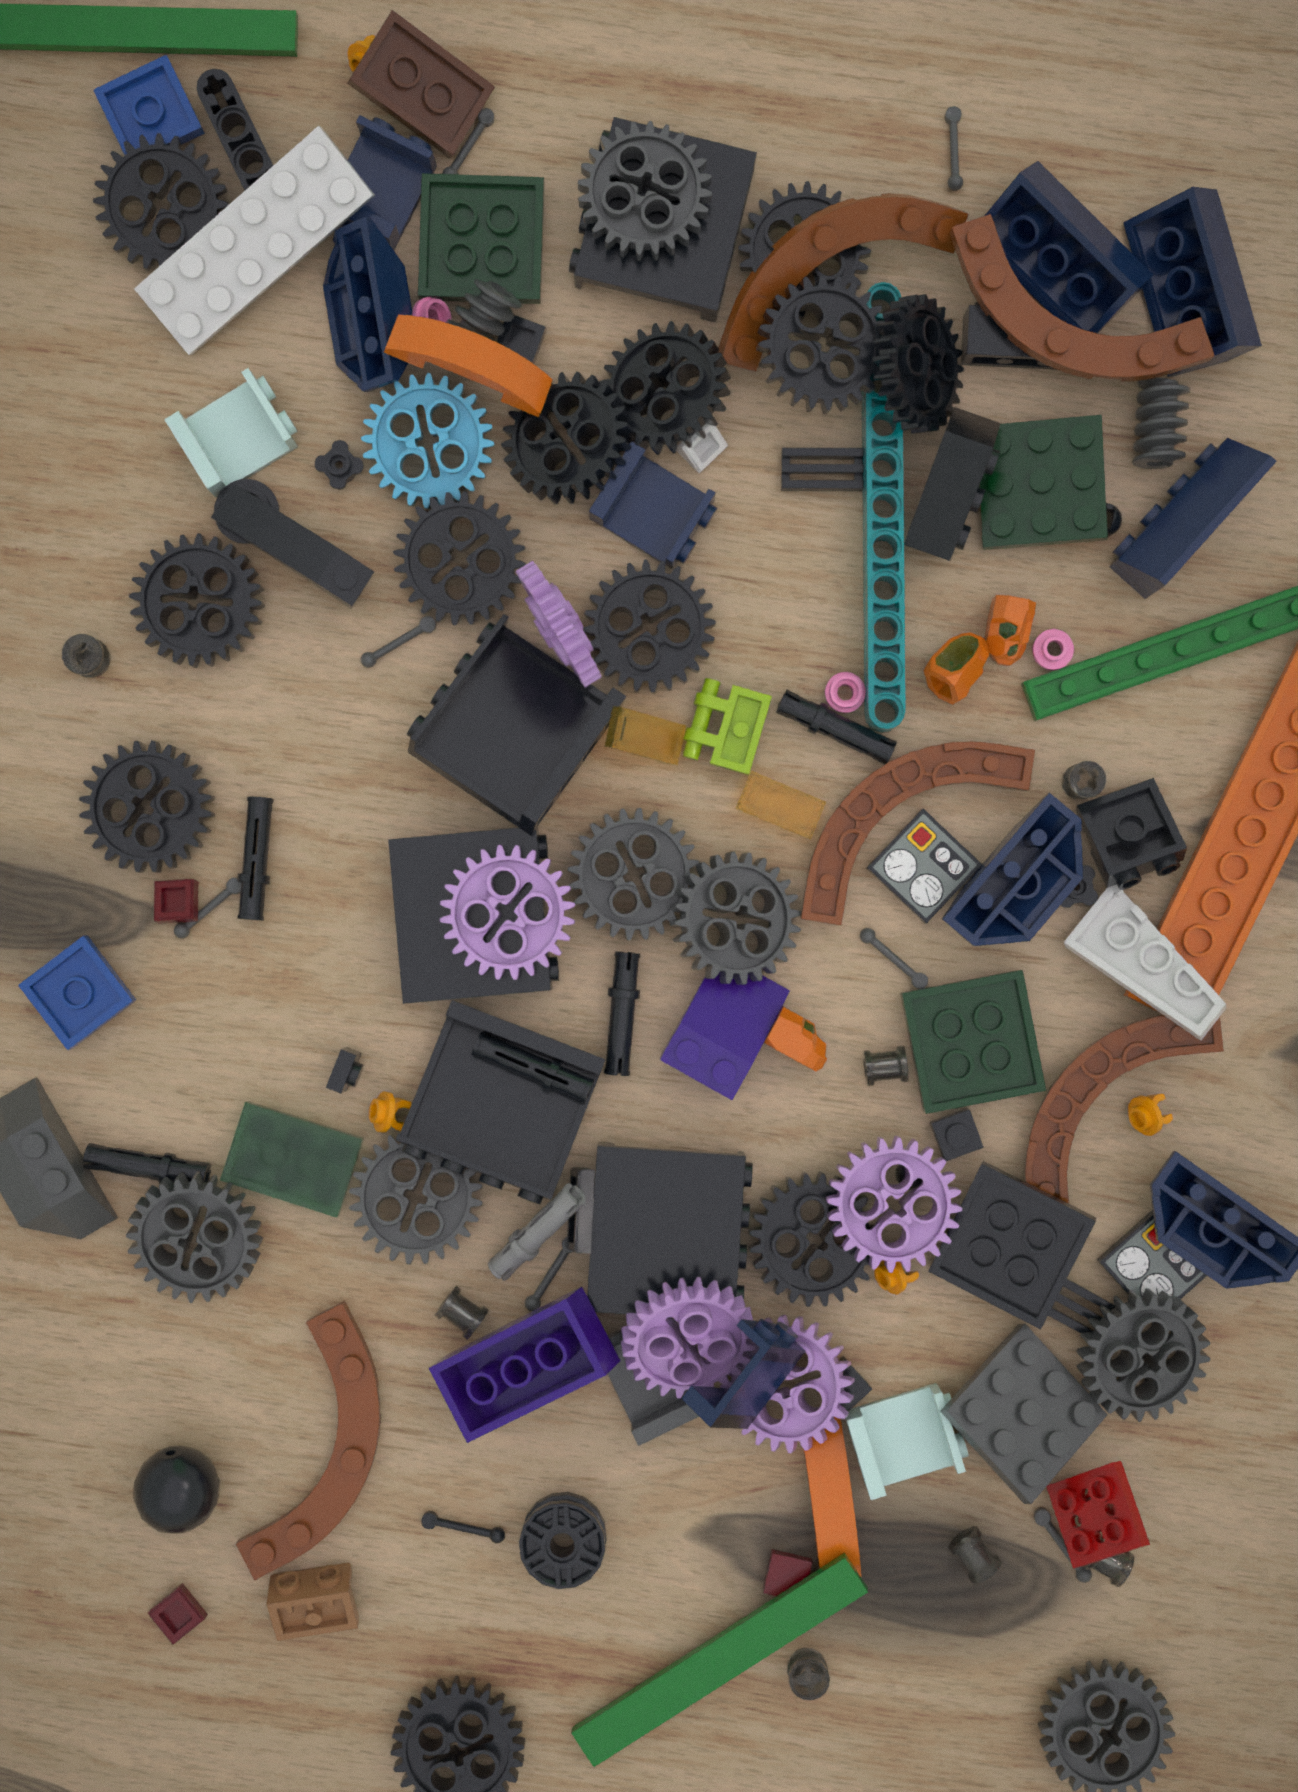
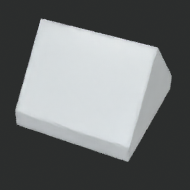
[676,423,728,473]

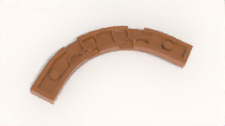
[718,193,969,372]
[949,214,1215,382]
[800,741,1035,926]
[1025,1015,1224,1204]
[236,1301,381,1581]

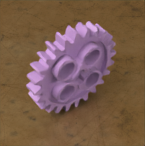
[516,561,602,687]
[440,845,575,980]
[826,1136,962,1273]
[621,1277,756,1398]
[720,1315,855,1453]

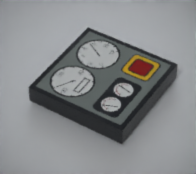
[866,809,983,924]
[1097,1210,1207,1299]

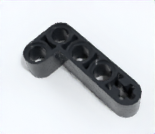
[196,69,273,190]

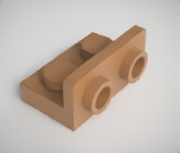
[266,1563,359,1641]

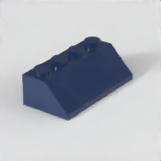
[984,161,1154,334]
[1123,186,1262,377]
[1109,438,1277,599]

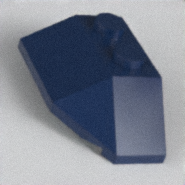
[323,216,412,392]
[942,792,1083,946]
[1150,1151,1298,1289]

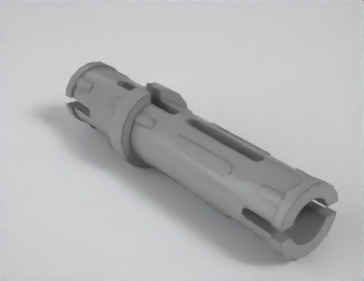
[488,1183,586,1281]

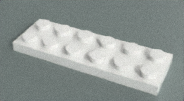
[134,126,375,355]

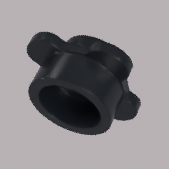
[315,440,364,490]
[1060,865,1098,908]

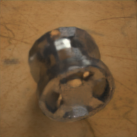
[62,634,111,678]
[787,1648,830,1700]

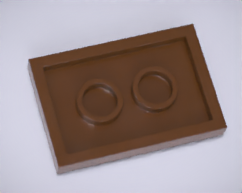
[347,10,495,158]

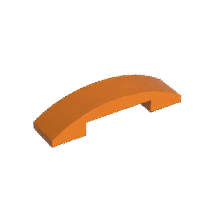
[384,314,553,417]
[803,1417,862,1577]

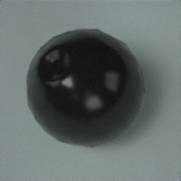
[133,1446,220,1534]

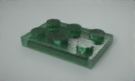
[220,1101,364,1218]

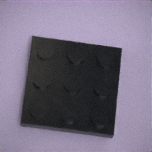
[928,1161,1096,1330]

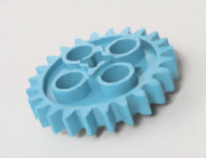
[361,373,495,509]

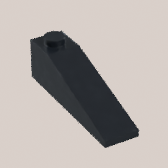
[961,302,1057,370]
[211,483,374,609]

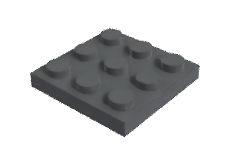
[940,1324,1108,1504]

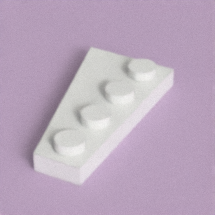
[1064,884,1226,1041]

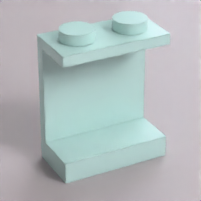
[164,368,298,497]
[845,1383,969,1500]

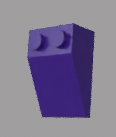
[660,972,790,1100]

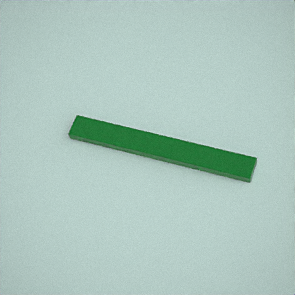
[0,3,298,57]
[1021,586,1298,721]
[571,1553,868,1767]

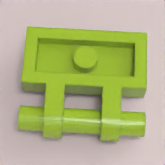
[682,678,772,776]

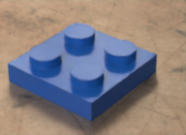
[93,55,205,155]
[18,935,136,1050]

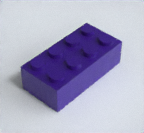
[429,1287,621,1443]

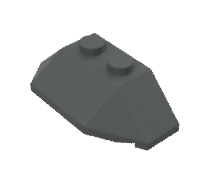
[0,1078,118,1239]

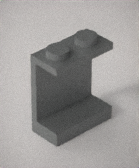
[608,1317,699,1446]

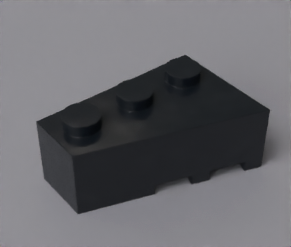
[904,407,1000,561]

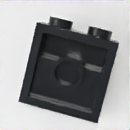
[1076,778,1187,890]

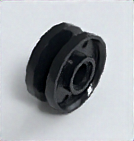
[519,1492,607,1589]

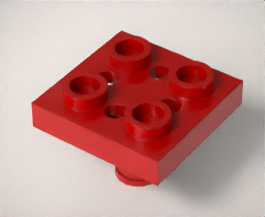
[1046,1461,1150,1569]

